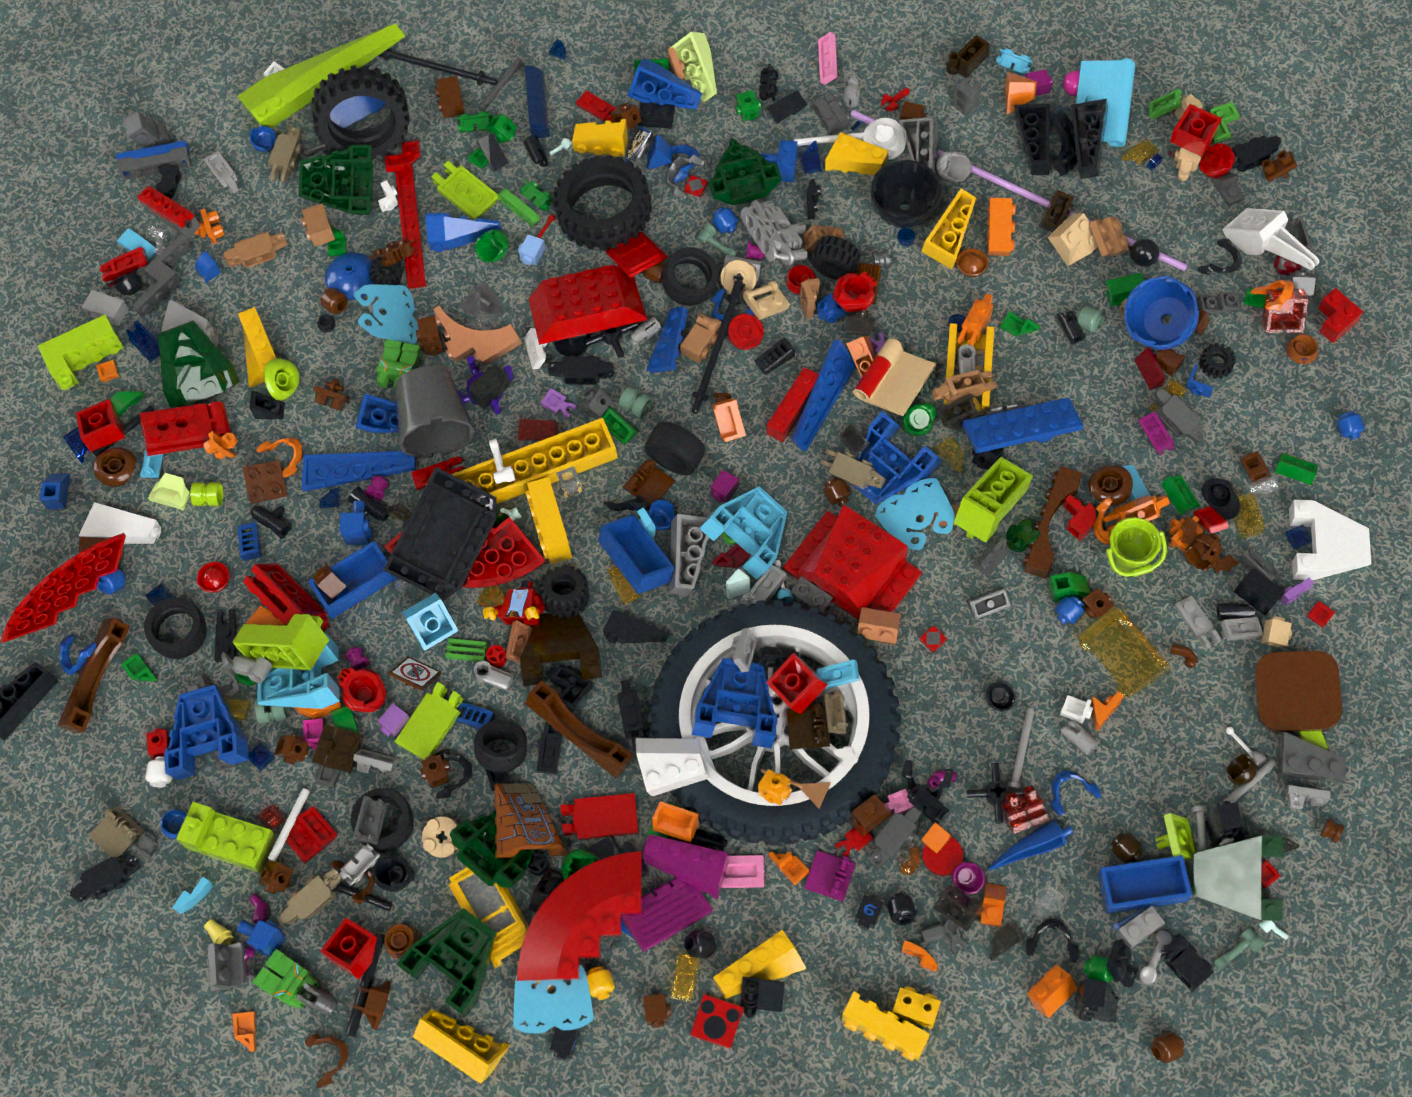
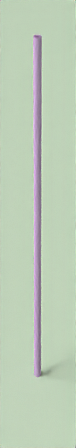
[850,110,1188,271]

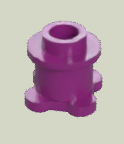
[746,241,765,261]
[365,476,389,501]
[345,647,370,671]

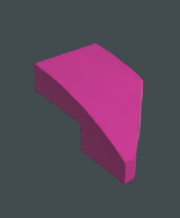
[303,719,324,750]

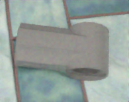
[957,344,975,374]
[232,655,273,684]
[474,661,514,691]

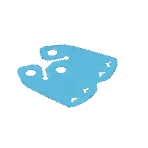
[354,284,418,344]
[875,478,955,550]
[513,965,594,1033]

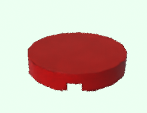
[1199,143,1235,178]
[727,313,764,350]
[922,837,963,876]

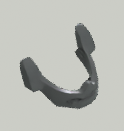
[666,154,704,199]
[197,652,239,697]

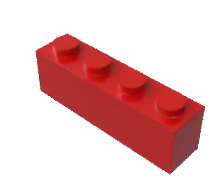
[767,367,819,442]

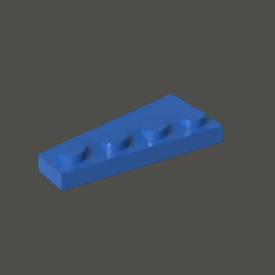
[646,306,688,373]

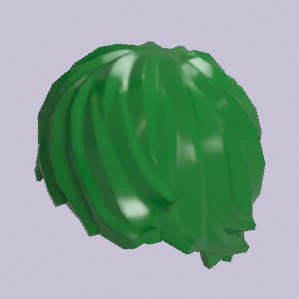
[474,229,509,263]
[561,849,597,880]

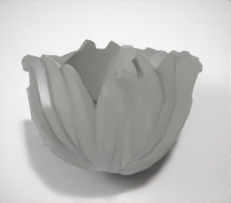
[936,151,972,183]

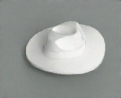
[863,118,906,160]

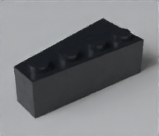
[1071,98,1108,179]
[0,662,58,741]

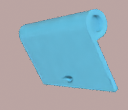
[1076,58,1136,147]

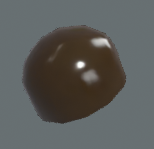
[1226,754,1257,786]

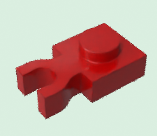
[835,828,873,857]

